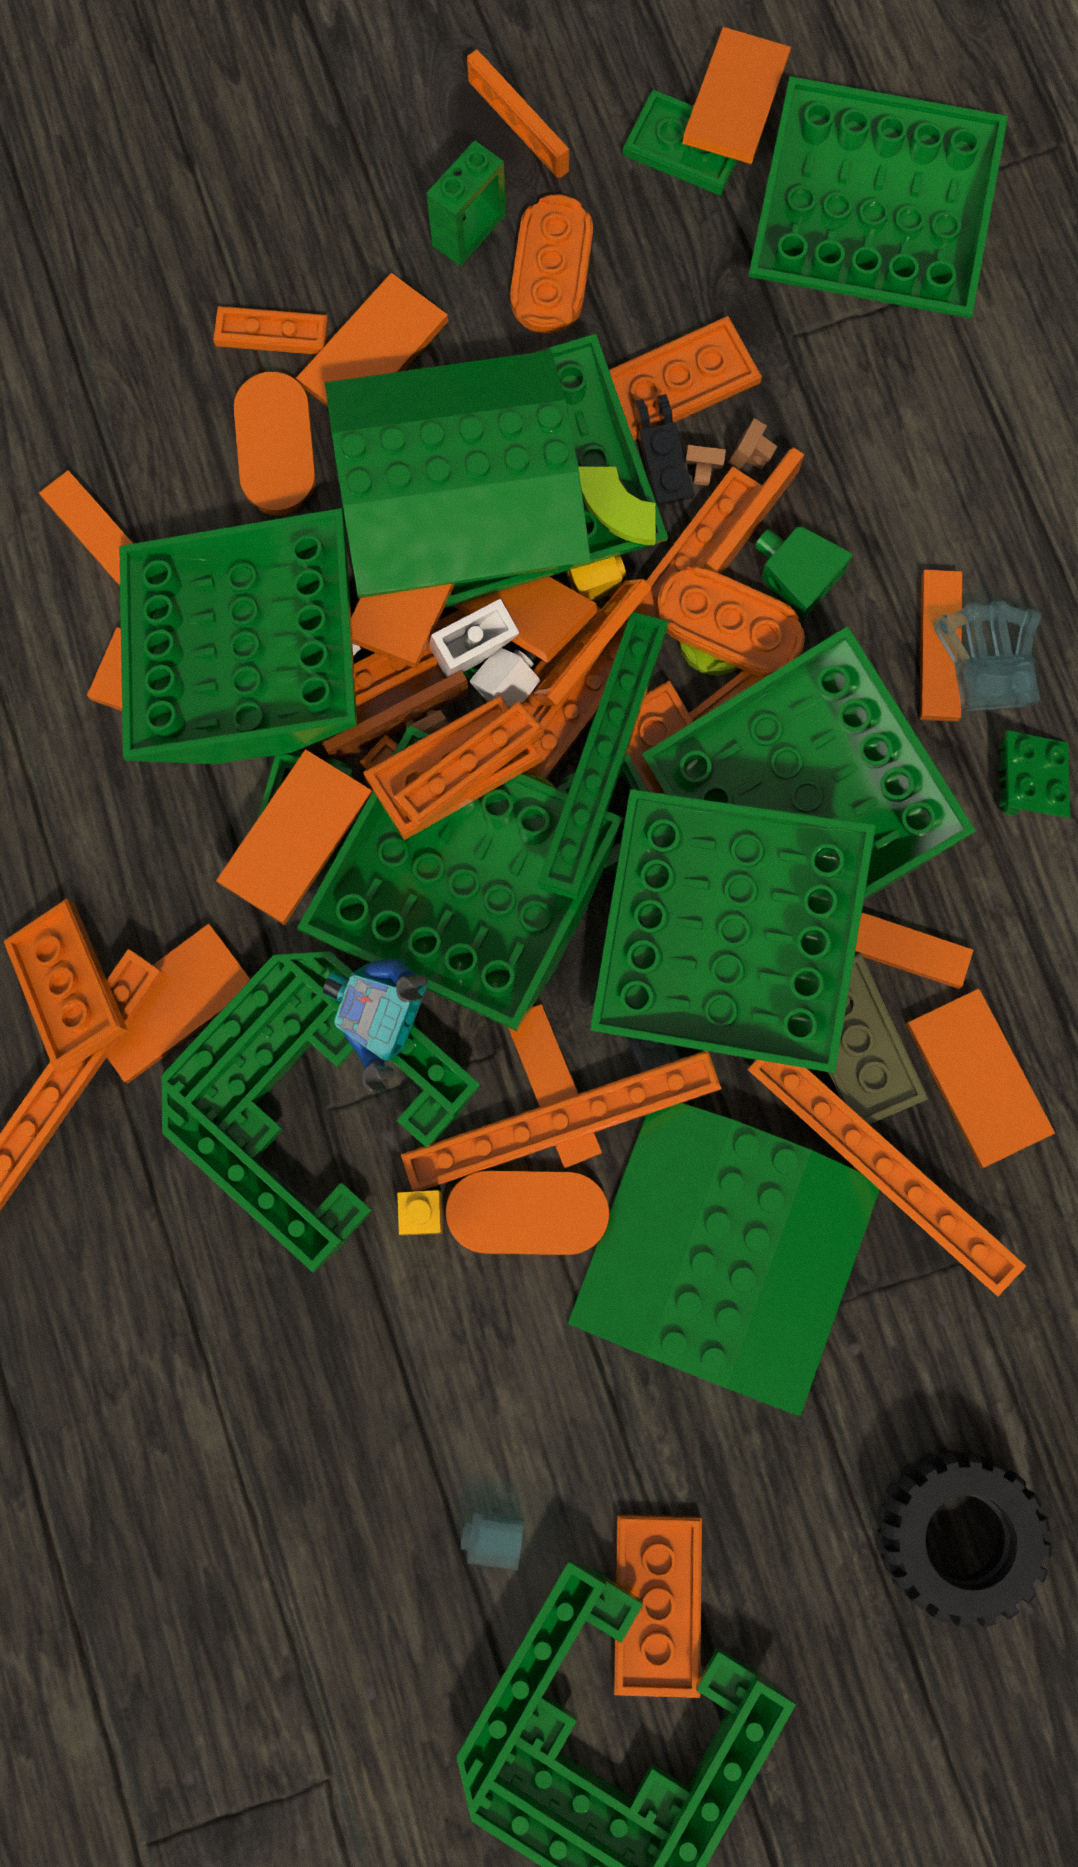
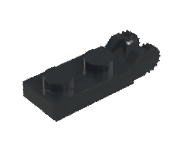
[634,394,694,507]

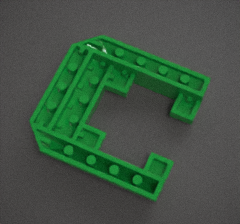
[161,951,481,1273]
[456,1560,796,1867]

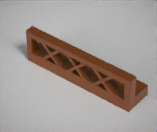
[320,664,469,761]

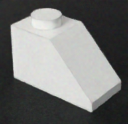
[429,599,519,678]

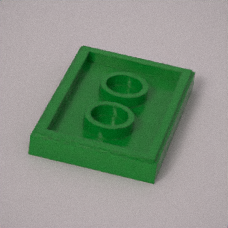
[623,90,739,196]

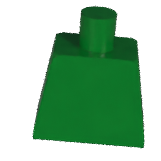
[755,526,853,622]

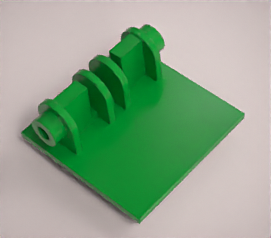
[998,730,1070,818]

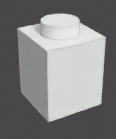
[469,648,541,708]

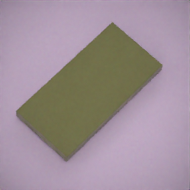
[826,953,928,1124]

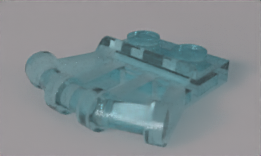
[934,600,1041,711]

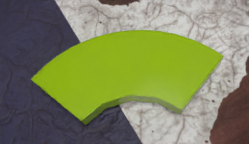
[578,467,656,545]

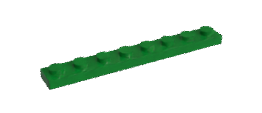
[538,612,669,900]

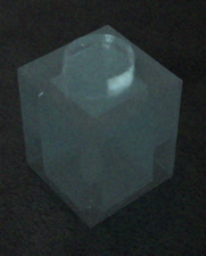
[461,1513,524,1570]

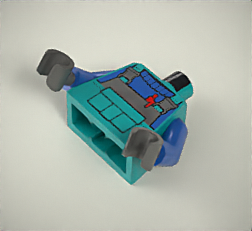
[323,959,428,1091]

